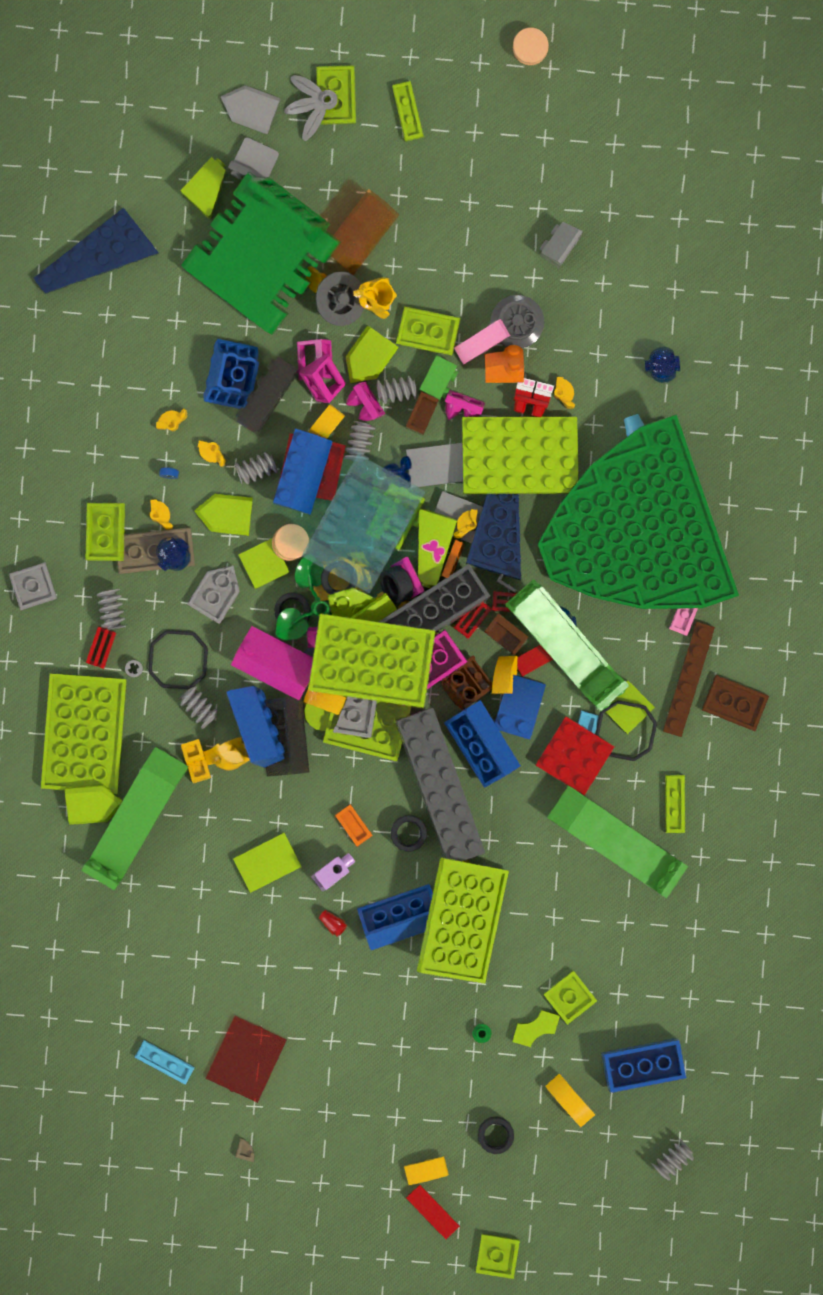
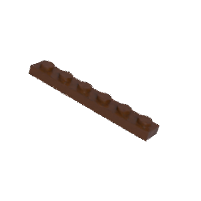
[663,622,715,737]

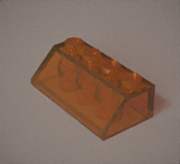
[330,189,399,276]

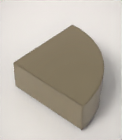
[235,1138,254,1162]

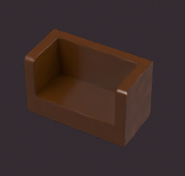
[406,392,439,436]
[484,613,529,655]

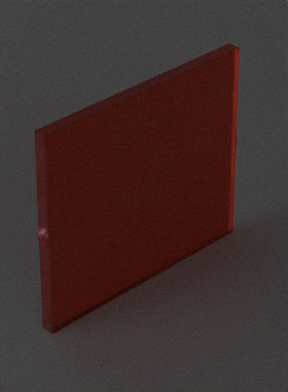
[205,1016,287,1103]

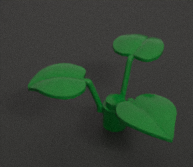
[275,554,333,640]

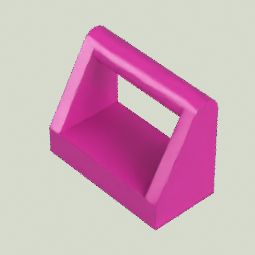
[297,339,333,381]
[299,354,346,403]
[391,557,425,600]

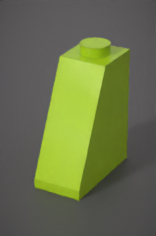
[181,157,227,219]

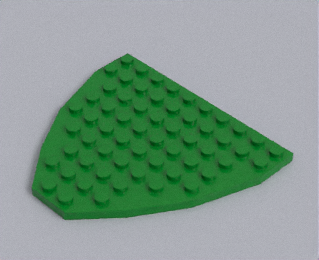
[538,414,739,609]

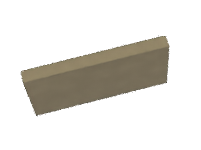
[117,528,195,574]

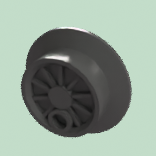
[316,272,364,326]
[491,295,544,348]

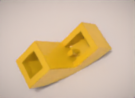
[545,1074,595,1127]

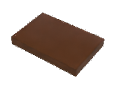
[702,675,769,732]

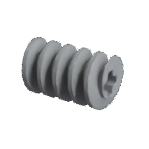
[376,376,417,404]
[344,421,376,463]
[235,452,278,485]
[97,589,126,630]
[177,686,218,729]
[652,1139,694,1181]

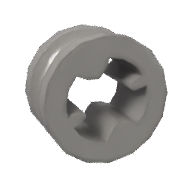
[125,660,143,677]

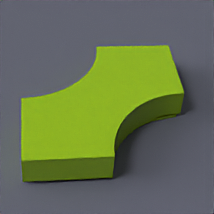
[512,1010,560,1047]

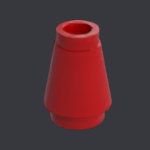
[319,910,347,937]

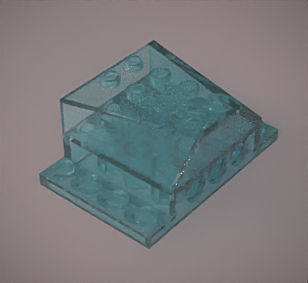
[302,454,426,594]

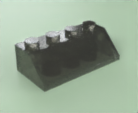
[235,357,298,437]
[264,696,309,777]

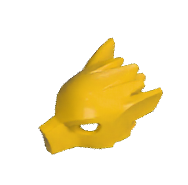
[353,277,397,319]
[203,737,250,771]

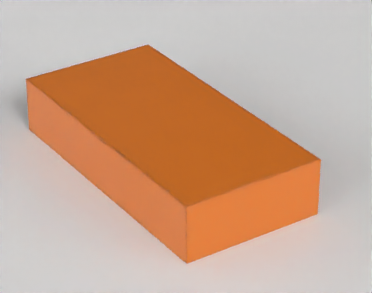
[441,540,465,578]
[335,804,373,846]

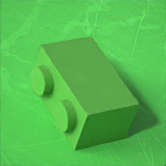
[419,355,458,402]

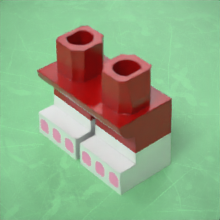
[513,378,554,417]

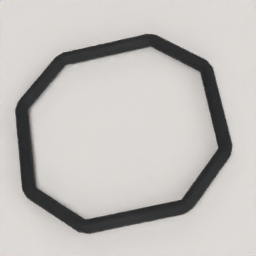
[148,630,208,690]
[595,700,657,761]

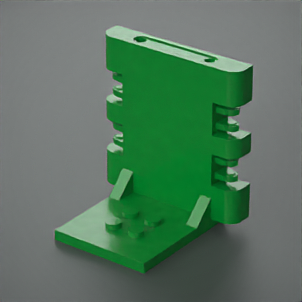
[181,172,341,335]

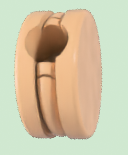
[513,28,549,65]
[272,524,309,561]

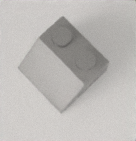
[540,222,582,268]

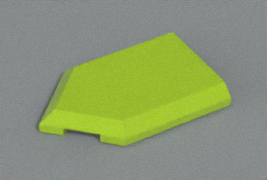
[346,325,399,383]
[194,494,253,536]
[327,587,376,618]
[65,785,123,825]

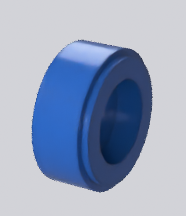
[159,468,179,479]

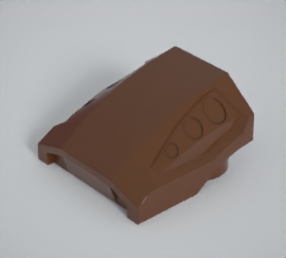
[441,655,493,710]

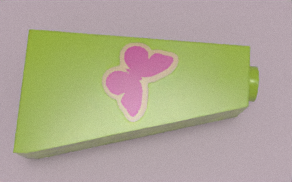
[418,508,458,588]

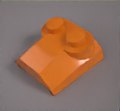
[485,345,524,383]

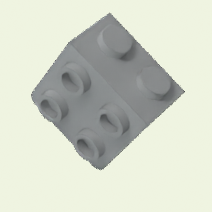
[228,137,279,179]

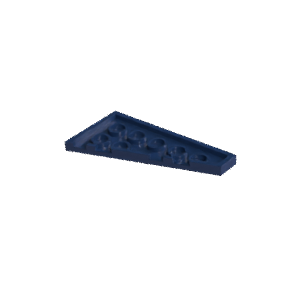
[33,208,159,294]
[466,494,521,581]

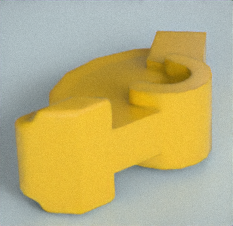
[306,266,326,293]
[554,377,575,409]
[156,409,187,431]
[198,441,226,467]
[150,499,173,530]
[454,509,478,539]

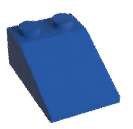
[495,675,546,740]

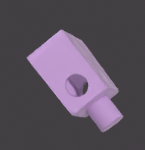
[311,853,355,892]

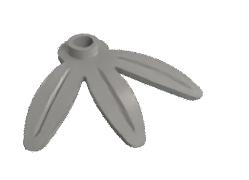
[284,75,337,141]

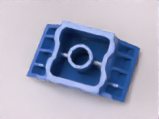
[203,339,259,410]

